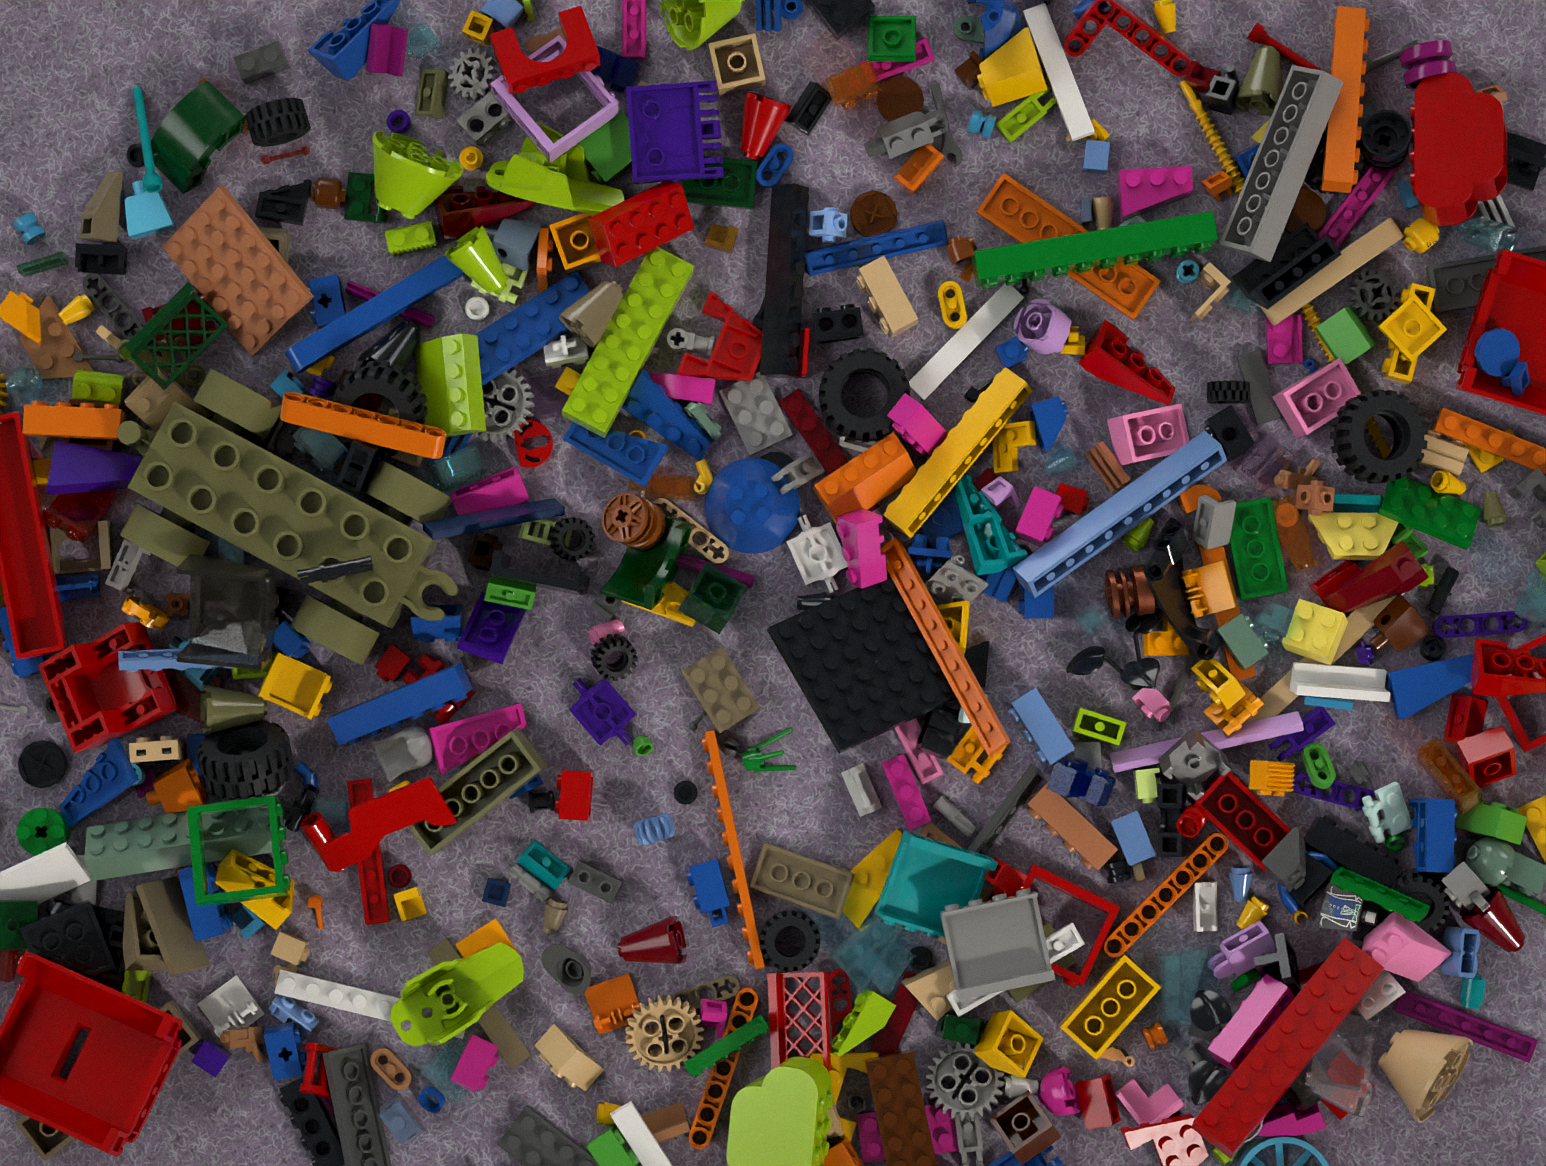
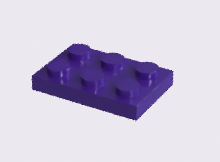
[457,592,526,665]

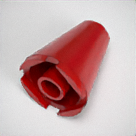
[740,91,792,160]

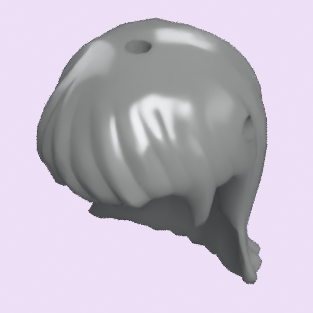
[373,726,435,783]

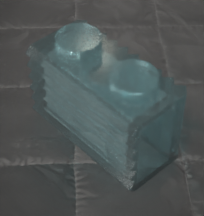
[429,444,487,493]

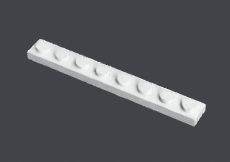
[274,969,466,1039]

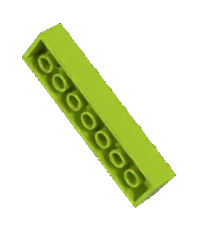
[562,247,694,438]

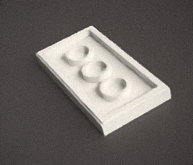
[0,842,91,904]

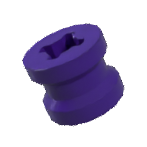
[307,375,336,398]

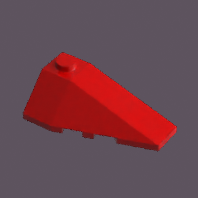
[1079,320,1175,405]
[1471,639,1546,697]

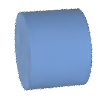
[480,0,525,30]

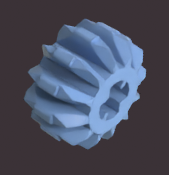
[633,813,675,845]

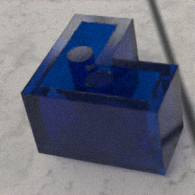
[1046,758,1116,806]

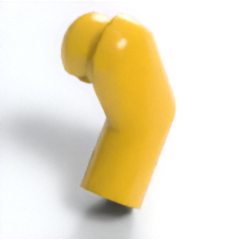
[694,459,713,495]

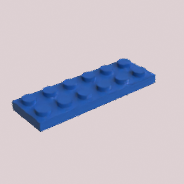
[475,271,590,386]

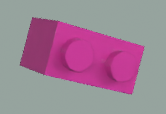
[449,1034,499,1093]

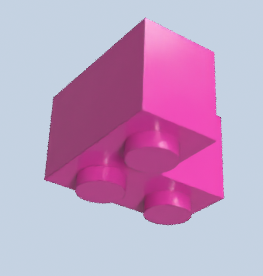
[1015,486,1064,547]

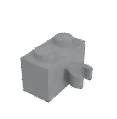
[1441,861,1491,912]

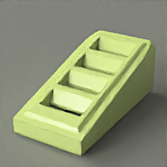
[519,519,573,547]

